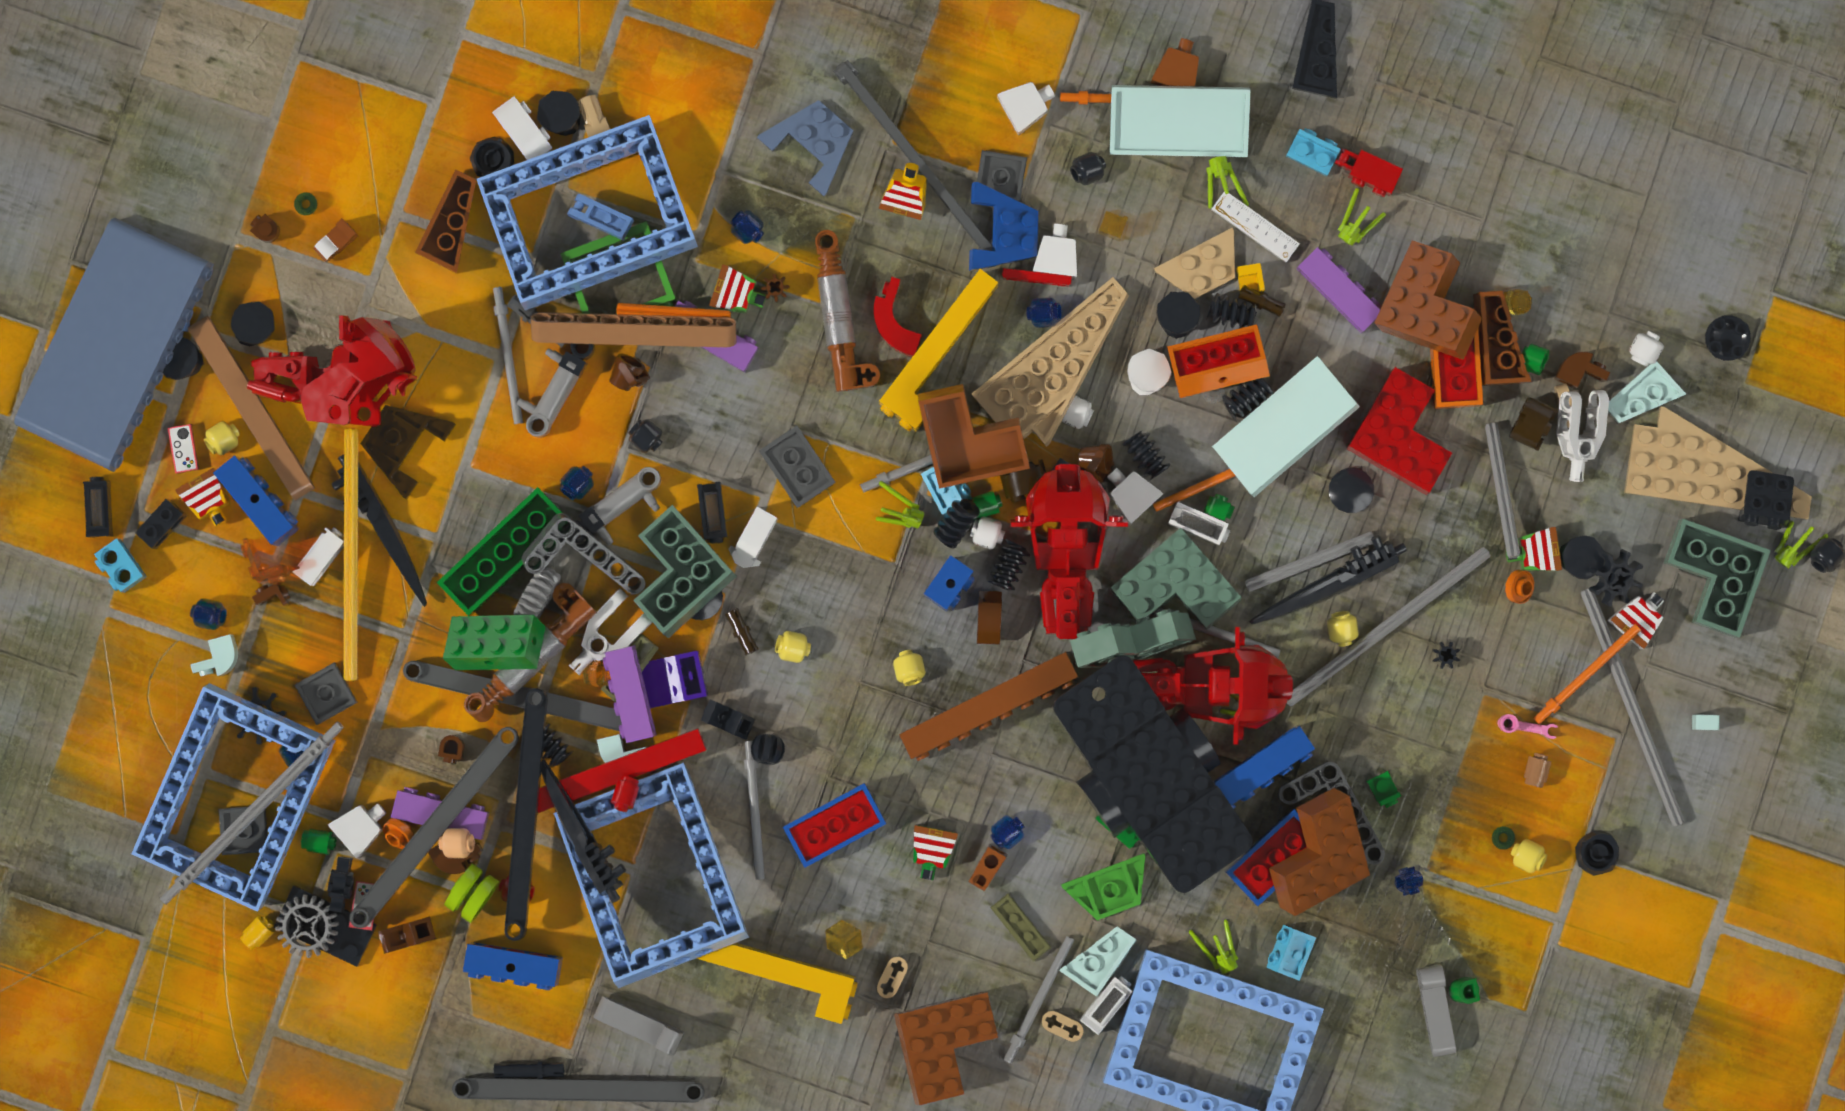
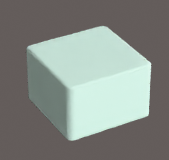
[1692,715,1719,730]

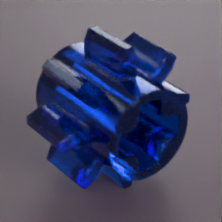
[1395,866,1423,896]

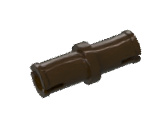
[1238,285,1286,317]
[725,608,759,656]

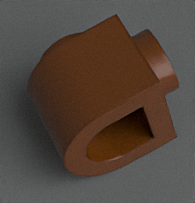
[250,214,280,243]
[438,735,465,764]

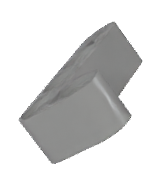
[1416,964,1456,1057]
[593,996,685,1056]

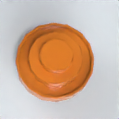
[1505,569,1535,604]
[382,818,414,849]

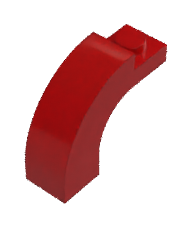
[874,277,922,357]

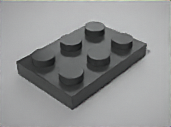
[759,425,836,508]

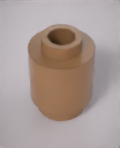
[1524,753,1551,788]

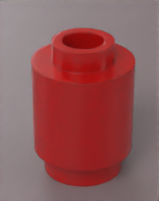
[611,776,639,812]

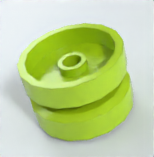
[444,863,500,923]

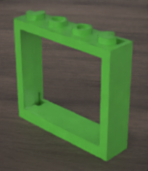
[560,221,677,314]

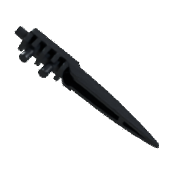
[331,454,427,607]
[1249,535,1407,624]
[541,758,626,903]

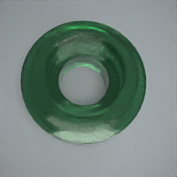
[294,192,318,216]
[1492,826,1515,849]

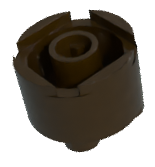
[1509,397,1558,451]
[999,459,1047,502]

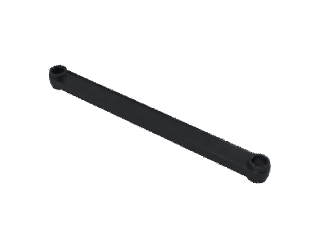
[504,688,548,941]

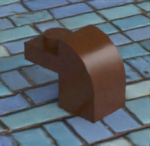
[1554,352,1610,389]
[977,591,1002,645]
[428,842,483,874]
[378,916,436,954]

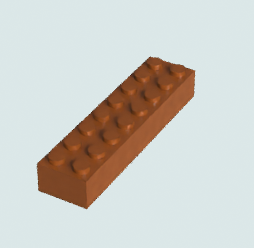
[899,652,1078,761]

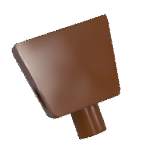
[1151,38,1199,87]

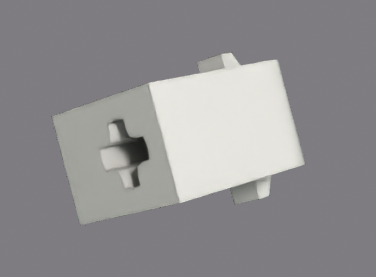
[729,507,778,568]

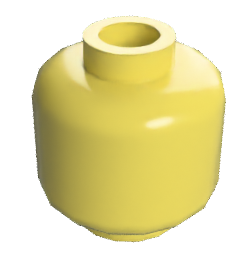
[204,421,240,455]
[1327,611,1359,647]
[775,631,811,663]
[893,650,926,686]
[1511,839,1547,873]

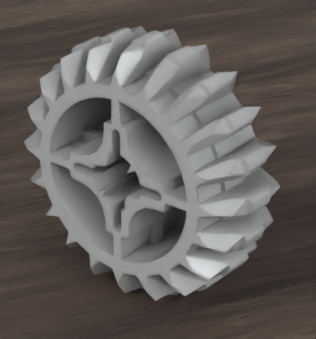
[514,567,561,619]
[276,895,339,958]

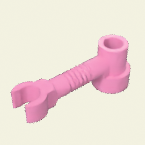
[1497,714,1558,739]

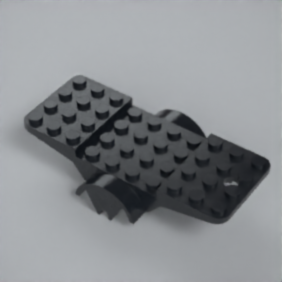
[1053,656,1253,893]

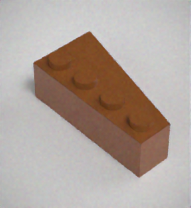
[415,170,476,274]
[1473,291,1532,386]

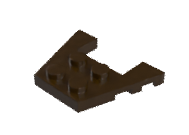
[360,405,456,499]

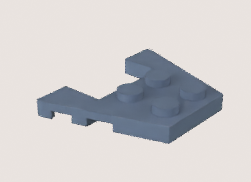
[757,100,853,197]

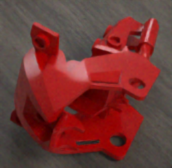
[247,315,417,427]
[1010,464,1128,639]
[1133,627,1293,744]

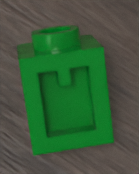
[1366,771,1401,808]

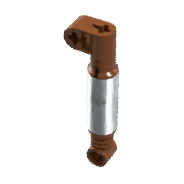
[815,230,880,392]
[464,583,597,722]

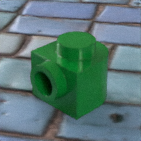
[1522,343,1549,376]
[1203,494,1235,522]
[1449,977,1480,1004]

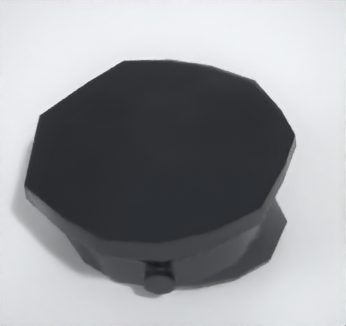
[537,91,580,136]
[470,137,514,177]
[1156,292,1200,339]
[231,301,275,347]
[163,337,204,380]
[1559,535,1605,580]
[1575,831,1619,876]

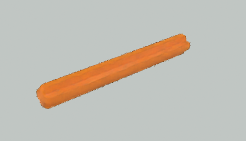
[616,303,731,318]

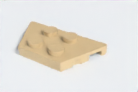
[1154,228,1235,300]

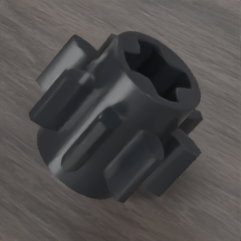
[1432,642,1460,669]

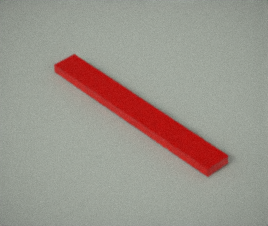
[538,728,707,813]

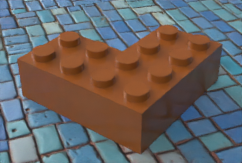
[1375,240,1482,360]
[918,384,1030,489]
[1269,788,1370,916]
[894,992,998,1105]

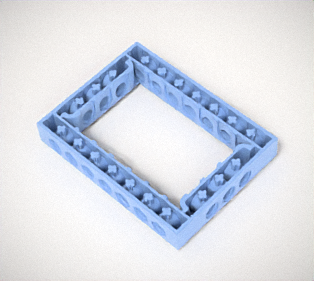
[476,115,698,311]
[131,683,336,912]
[554,763,749,988]
[1102,949,1324,1111]

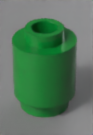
[971,491,1003,519]
[301,829,337,855]

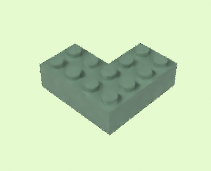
[633,505,737,638]
[1664,519,1771,638]
[1111,528,1242,630]
[1070,609,1196,668]

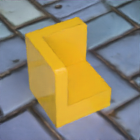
[1236,263,1265,294]

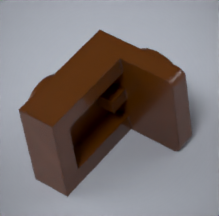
[252,584,291,606]

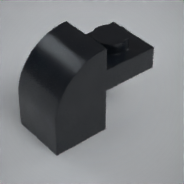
[701,699,756,740]

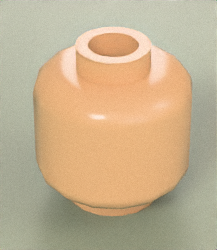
[439,828,475,858]

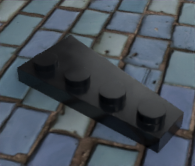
[1292,0,1337,99]

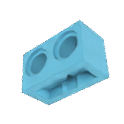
[94,538,147,593]

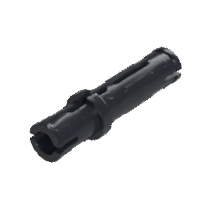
[494,1061,565,1079]

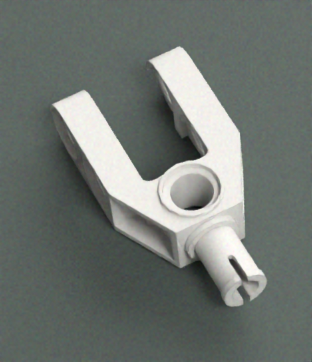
[1556,390,1609,482]
[569,589,652,676]

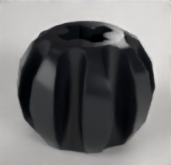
[751,734,785,765]

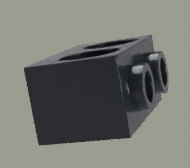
[135,499,188,549]

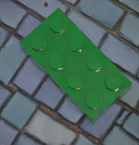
[443,615,546,670]

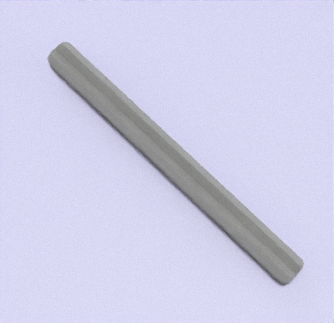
[1485,423,1520,558]
[1245,532,1374,592]

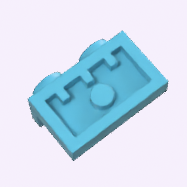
[1286,128,1341,176]
[921,467,972,515]
[1267,925,1316,981]

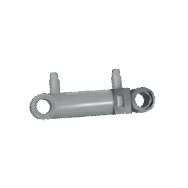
[517,343,595,438]
[565,467,661,546]

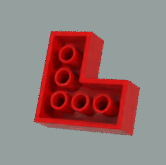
[1347,367,1452,495]

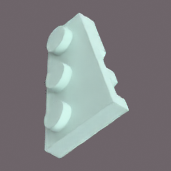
[1608,361,1686,423]
[1059,926,1137,997]

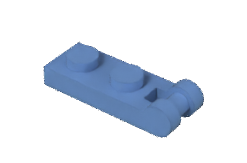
[567,194,634,241]

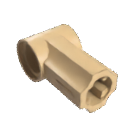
[578,95,610,137]

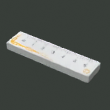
[1211,192,1300,263]

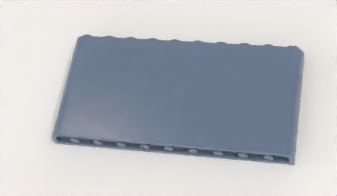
[14,218,214,472]

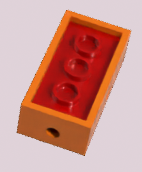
[1167,324,1270,398]
[1430,329,1483,409]

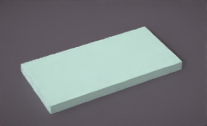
[1110,85,1250,157]
[1212,356,1360,497]

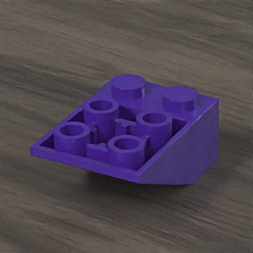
[642,651,708,708]

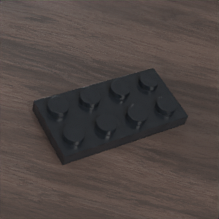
[273,885,378,967]

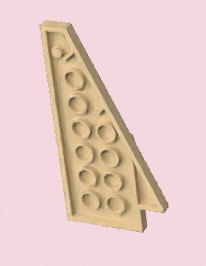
[972,277,1129,447]
[1624,406,1812,520]

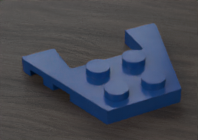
[969,182,1038,271]

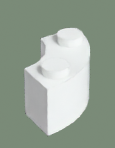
[492,96,552,160]

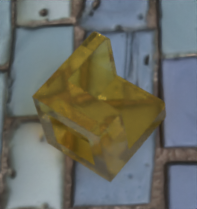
[1098,211,1128,241]
[825,920,863,959]

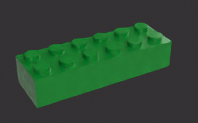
[437,487,569,616]

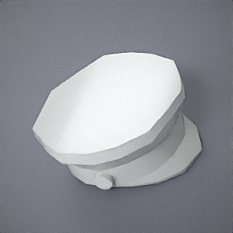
[1127,349,1172,395]

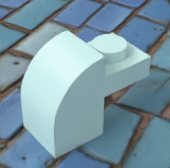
[190,634,238,677]
[597,734,646,763]

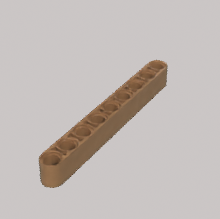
[531,312,737,347]
[188,315,315,501]

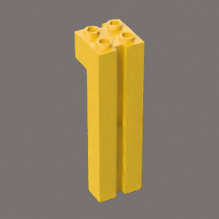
[879,269,999,432]
[696,943,858,1024]

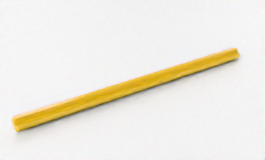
[343,428,358,681]

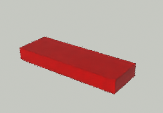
[1002,268,1072,287]

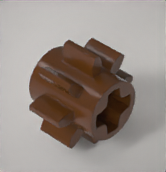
[761,273,790,303]

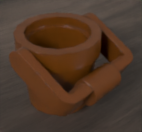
[609,354,650,391]
[1079,444,1114,483]

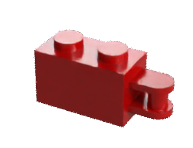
[1335,148,1403,197]

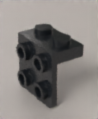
[1738,470,1794,530]

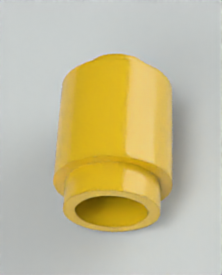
[240,916,275,950]

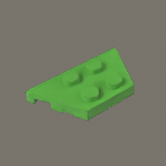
[1061,853,1145,920]

